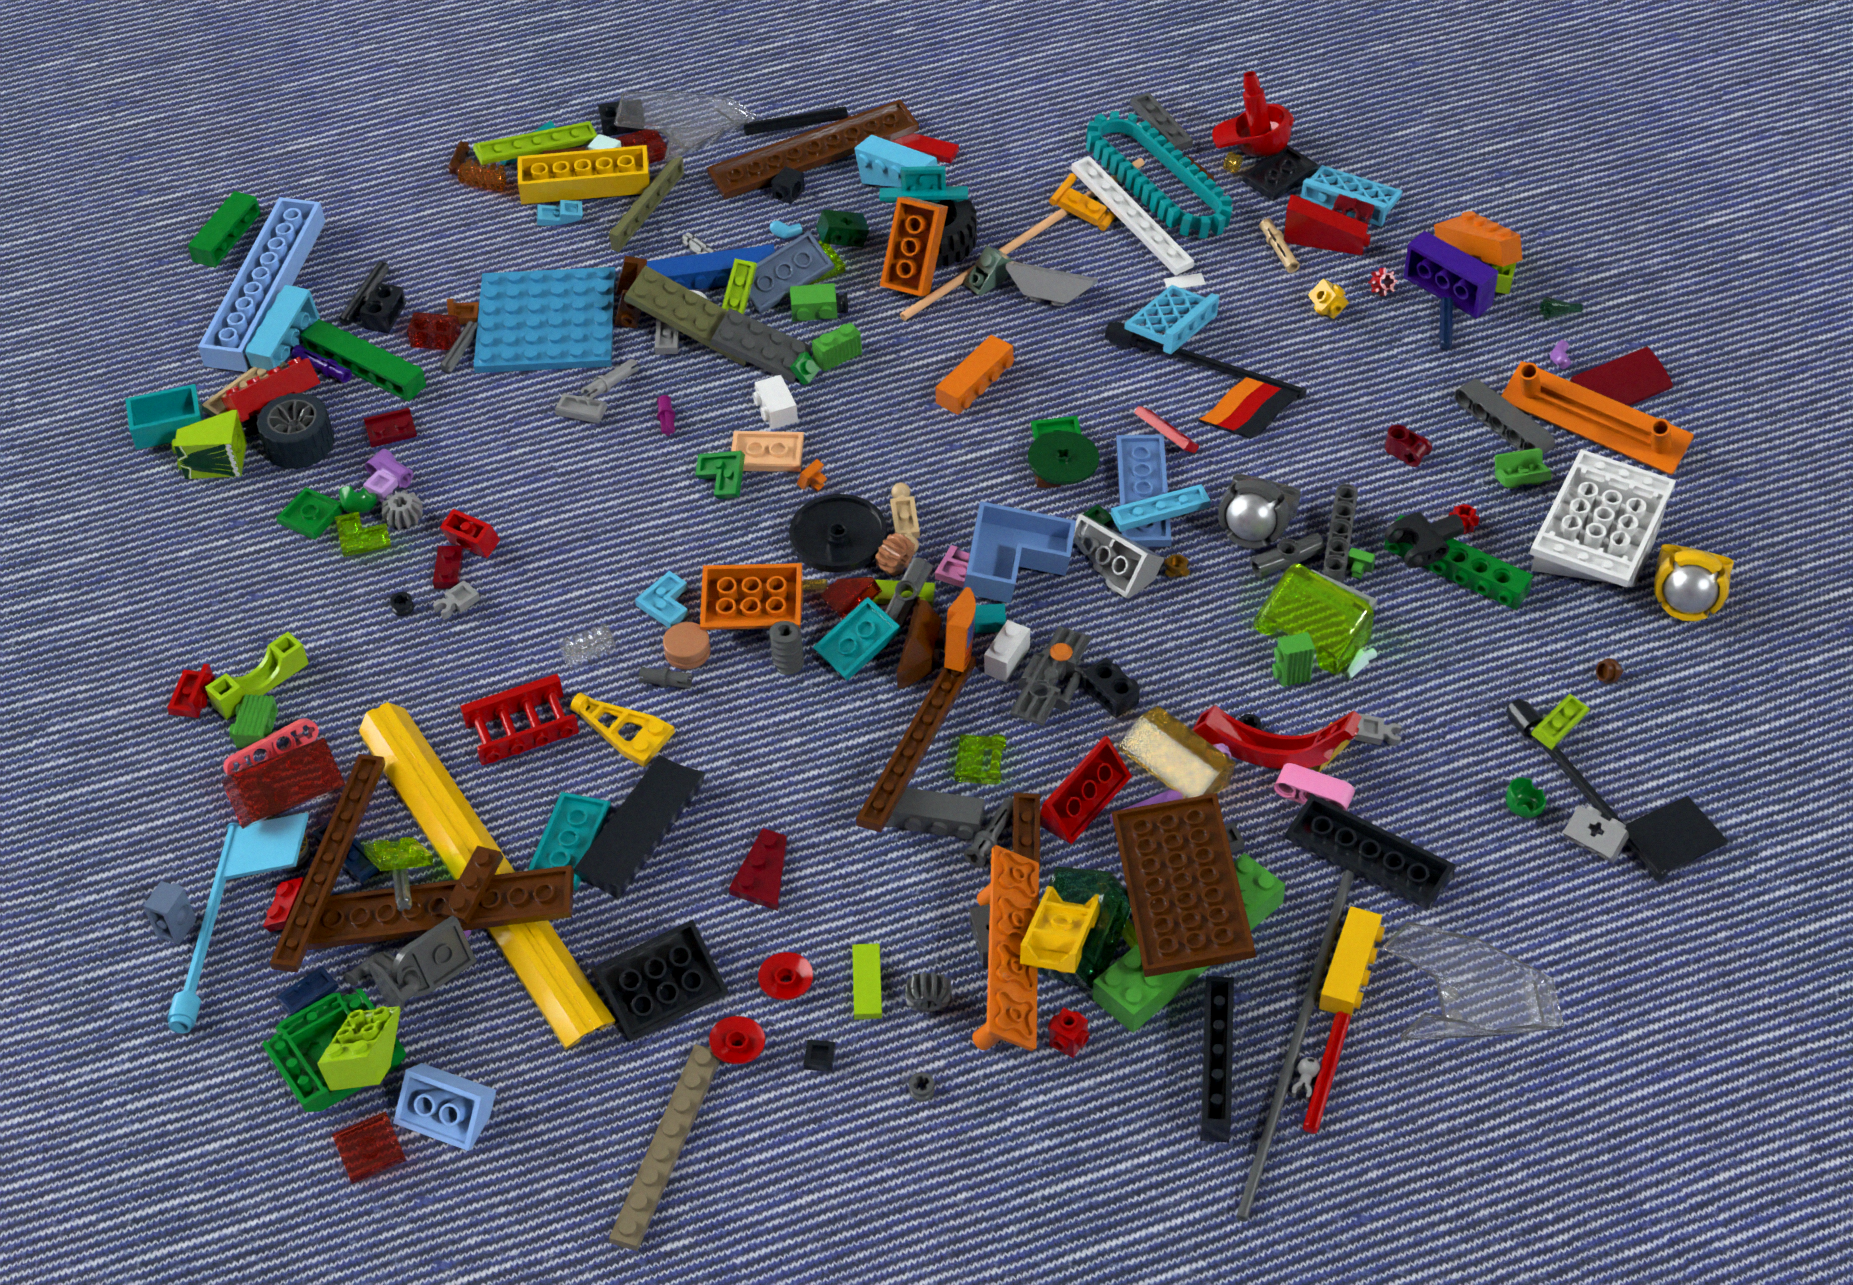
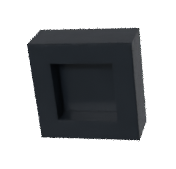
[804,1040,836,1072]

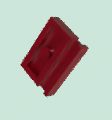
[364,408,417,448]

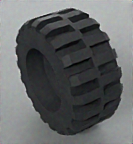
[893,199,977,268]

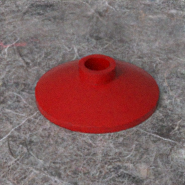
[758,952,813,1000]
[709,1016,765,1065]

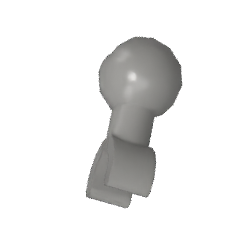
[1292,1057,1320,1102]

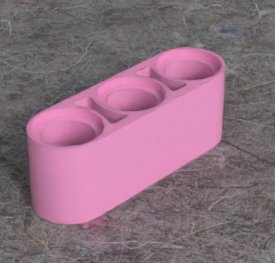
[1274,763,1355,811]

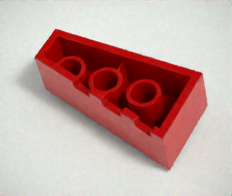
[221,356,321,422]

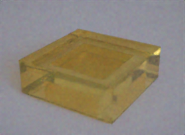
[802,579,829,591]

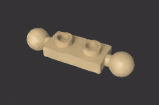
[890,482,920,552]

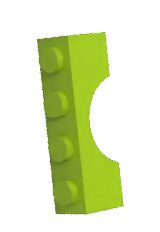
[205,632,309,720]

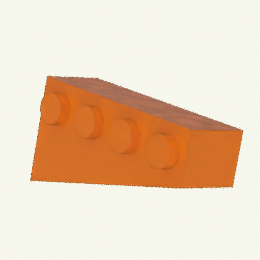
[1434,211,1523,267]

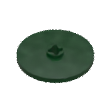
[1028,431,1099,485]

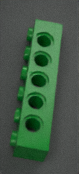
[1384,514,1533,610]

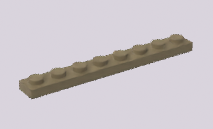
[609,1044,721,1251]

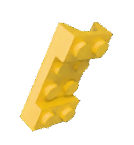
[1020,886,1101,973]

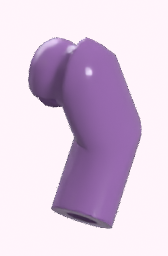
[1550,340,1571,369]

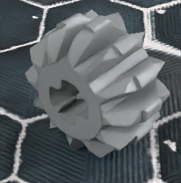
[382,490,423,530]

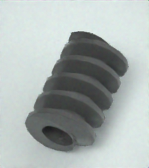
[769,621,804,675]

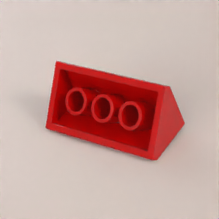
[1040,736,1132,845]

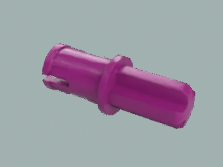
[657,395,676,436]

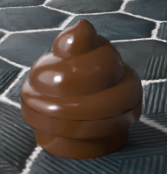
[1596,658,1623,684]

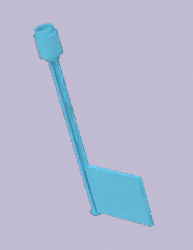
[167,813,309,1033]

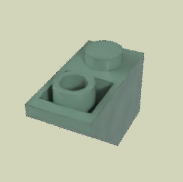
[964,246,1014,296]

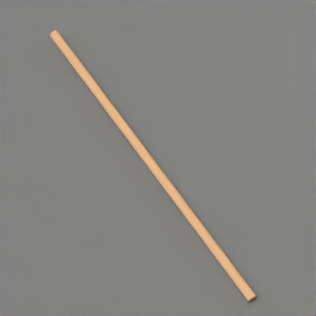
[900,158,1145,321]

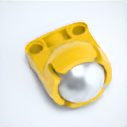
[1654,544,1734,621]

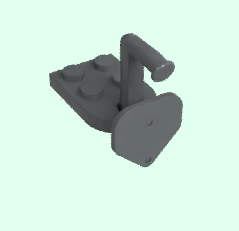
[344,915,477,1013]

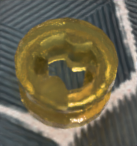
[1223,152,1243,174]

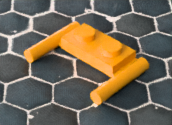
[1049,173,1116,231]

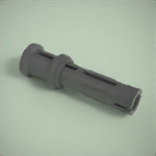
[964,797,1013,867]

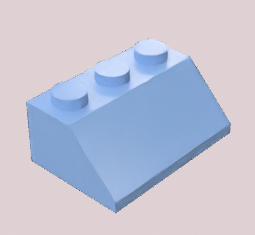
[393,1063,496,1151]

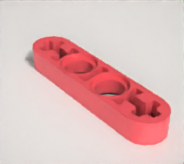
[223,718,319,780]

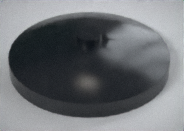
[789,494,887,573]

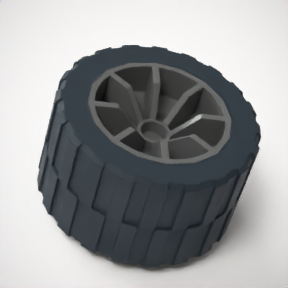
[257,393,335,469]

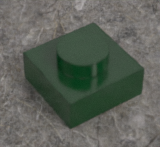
[1083,504,1114,527]

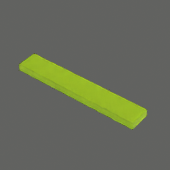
[473,121,597,165]

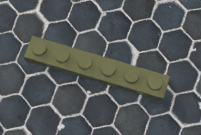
[609,155,685,252]

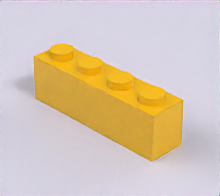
[1319,906,1385,1018]

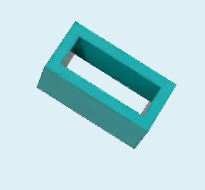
[974,604,1006,634]

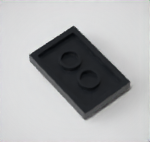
[1242,145,1319,201]

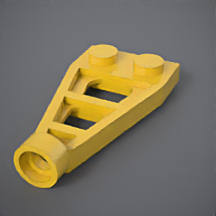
[571,692,675,767]

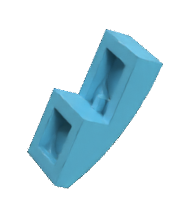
[537,200,583,226]

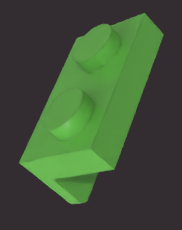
[1495,448,1551,488]

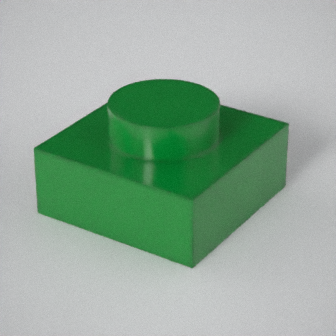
[790,352,820,385]

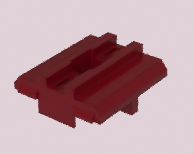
[1332,194,1375,224]

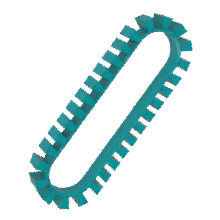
[1085,111,1233,238]

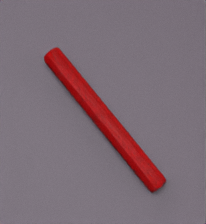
[1302,1011,1351,1134]

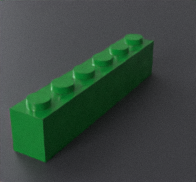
[301,319,427,402]

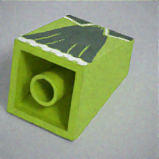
[172,410,247,479]

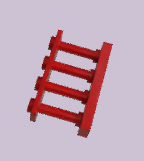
[460,674,579,765]

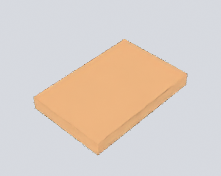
[731,431,804,472]

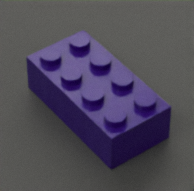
[1403,230,1499,319]

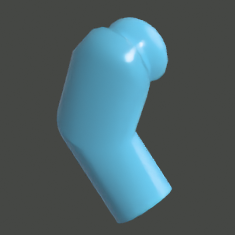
[769,220,803,239]

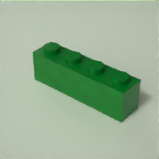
[188,191,261,268]

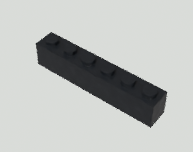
[1200,976,1234,1143]

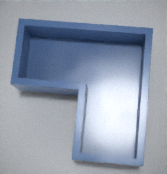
[963,501,1076,603]

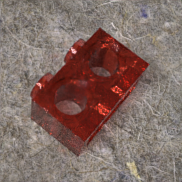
[407,312,461,350]

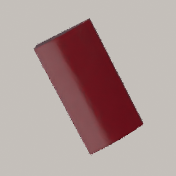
[1570,346,1673,406]

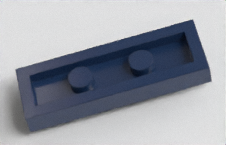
[312,819,382,884]

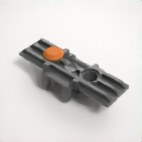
[1010,626,1091,726]

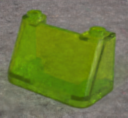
[1253,563,1374,675]

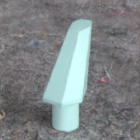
[1346,648,1377,680]

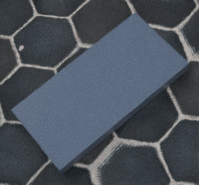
[748,231,834,314]

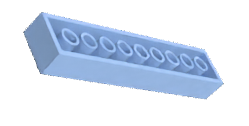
[198,197,325,372]

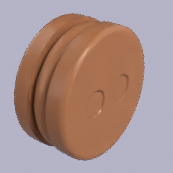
[663,622,711,670]

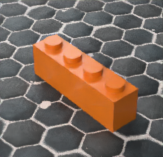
[935,335,1014,415]

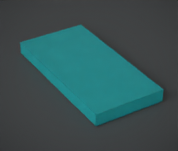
[527,792,612,890]

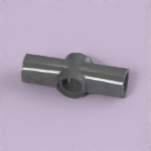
[1250,533,1325,578]
[885,557,933,629]

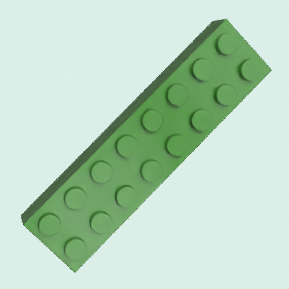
[1093,853,1285,1033]

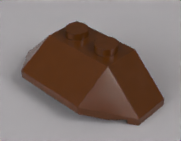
[897,596,946,689]

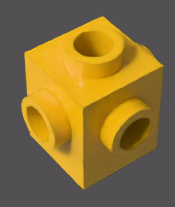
[1308,278,1349,319]

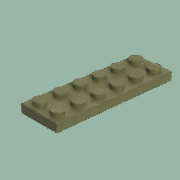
[624,265,747,366]

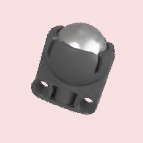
[1218,474,1301,549]

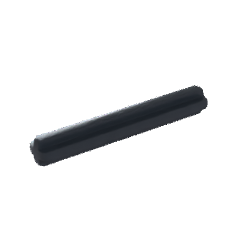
[339,261,389,326]

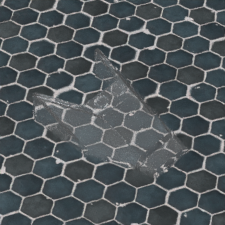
[614,91,757,161]
[1384,921,1564,1040]

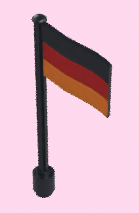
[1105,321,1307,439]

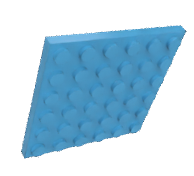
[474,267,616,373]

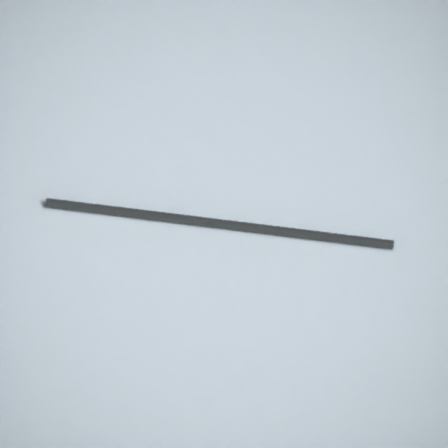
[1236,870,1354,1222]

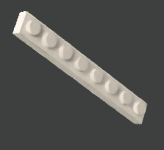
[1071,156,1194,275]

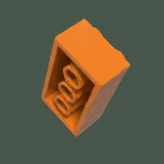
[880,196,948,296]

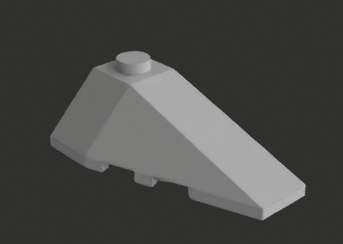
[1073,513,1165,598]

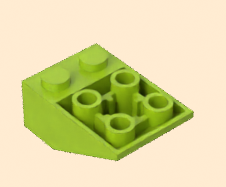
[317,1006,401,1091]

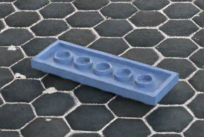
[1116,434,1172,547]

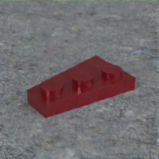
[729,828,787,911]

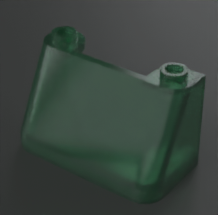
[1038,866,1131,990]

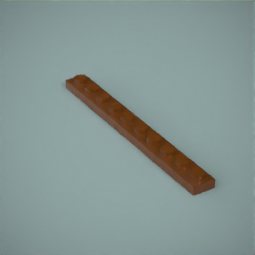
[856,655,976,833]
[269,754,386,973]

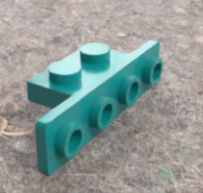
[879,166,968,203]

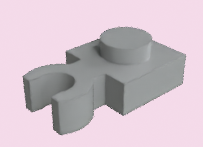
[433,580,480,619]
[1355,713,1401,745]

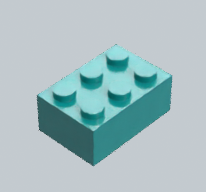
[125,384,204,450]

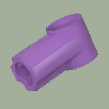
[365,449,414,488]

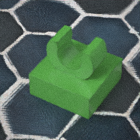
[1348,547,1375,580]

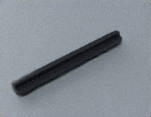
[744,106,848,135]

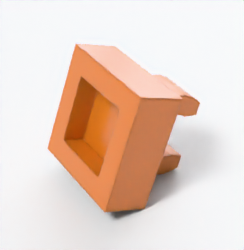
[797,459,827,492]

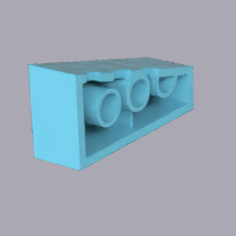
[854,135,938,187]
[245,284,320,370]

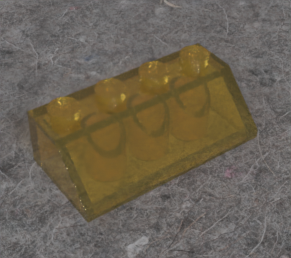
[1118,705,1236,798]

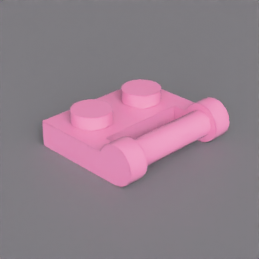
[935,545,970,588]

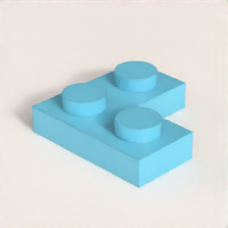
[635,571,688,628]

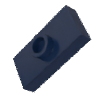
[276,966,339,1016]

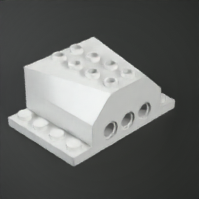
[1530,449,1676,587]

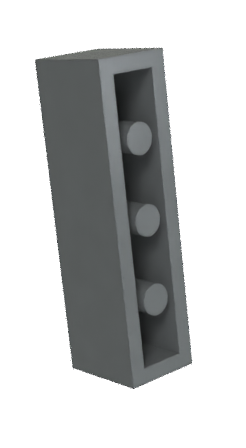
[885,788,985,839]

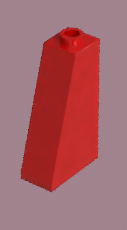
[1284,195,1371,256]

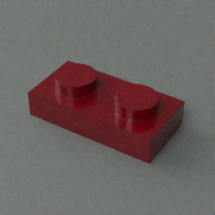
[433,545,464,589]

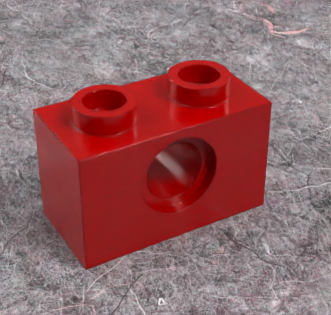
[440,509,500,559]

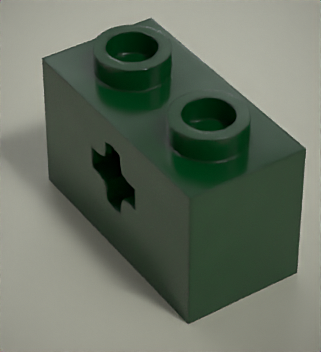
[816,209,870,247]

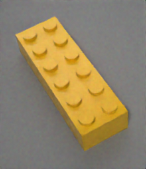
[518,145,650,205]

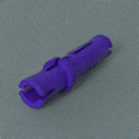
[291,345,352,383]

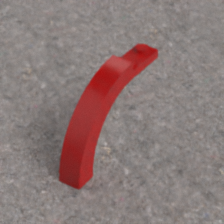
[1191,705,1362,769]

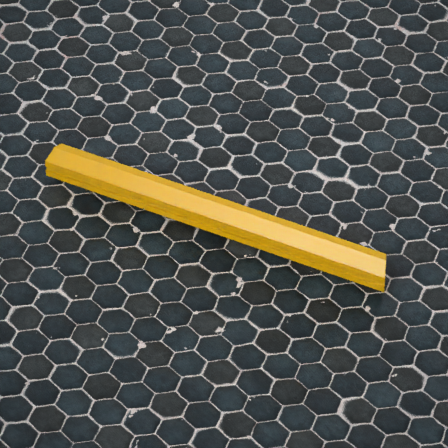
[359,702,615,1050]

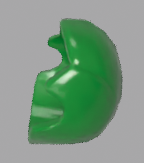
[338,486,378,514]
[1505,777,1547,818]

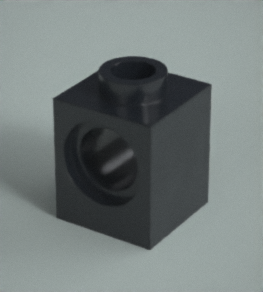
[771,166,805,204]

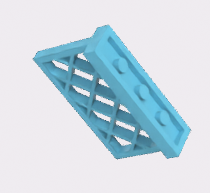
[1301,165,1403,227]
[1124,285,1219,354]

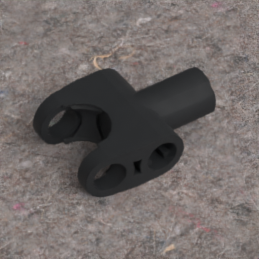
[1384,512,1464,568]

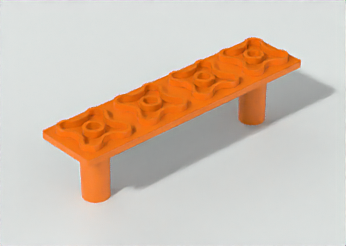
[1501,361,1694,475]
[972,845,1039,1051]

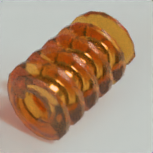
[458,158,506,192]

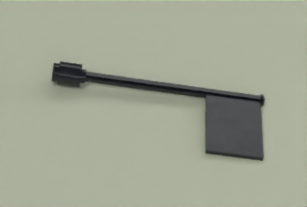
[1506,699,1728,882]

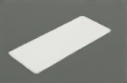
[1164,273,1206,288]

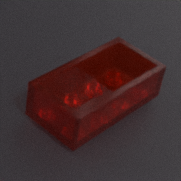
[221,737,346,829]

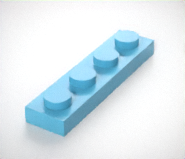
[1111,484,1211,532]

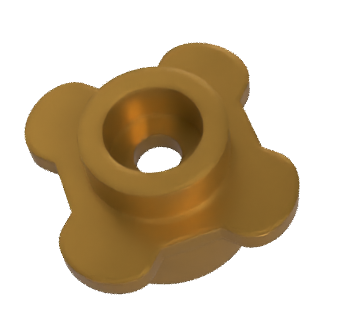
[1164,554,1190,577]

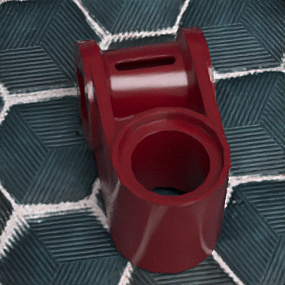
[1385,424,1432,467]

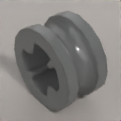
[909,1072,935,1102]

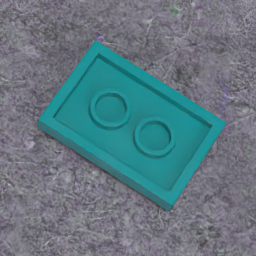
[813,597,902,681]

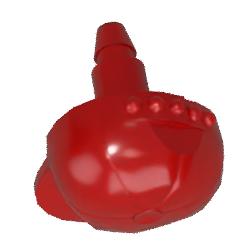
[1212,71,1294,157]

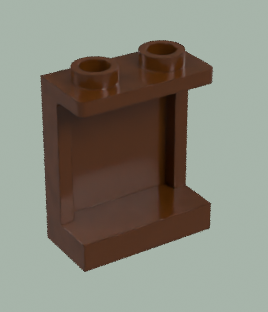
[615,256,647,329]

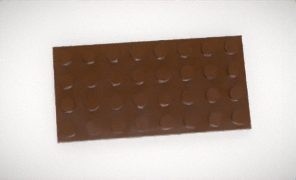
[1111,793,1256,977]

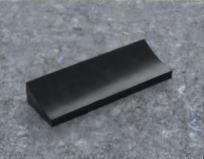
[574,755,705,900]
[1285,794,1455,910]

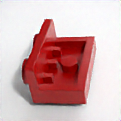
[167,664,216,718]
[263,877,305,932]

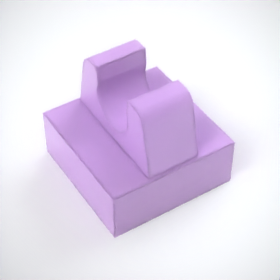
[363,470,398,503]

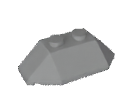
[1006,261,1098,306]

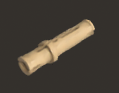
[1259,218,1300,273]

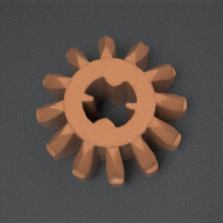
[875,532,915,576]

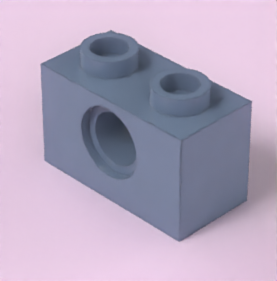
[143,881,197,945]

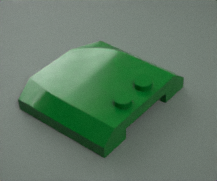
[262,988,406,1112]

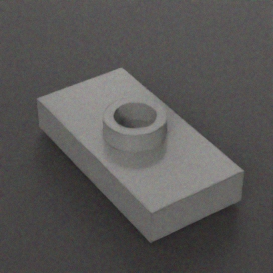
[555,393,607,424]

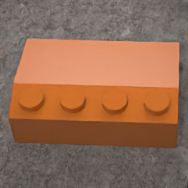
[700,563,804,630]

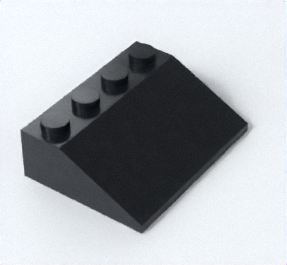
[590,919,729,1043]

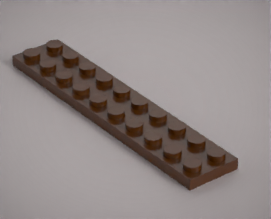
[707,99,919,200]
[308,865,574,950]

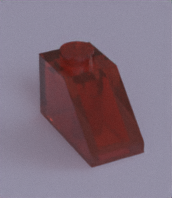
[820,577,882,620]

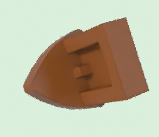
[447,298,479,326]

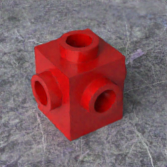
[1047,1008,1090,1058]

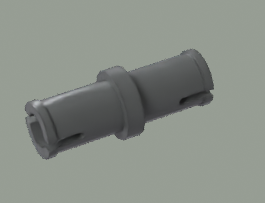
[639,667,692,689]

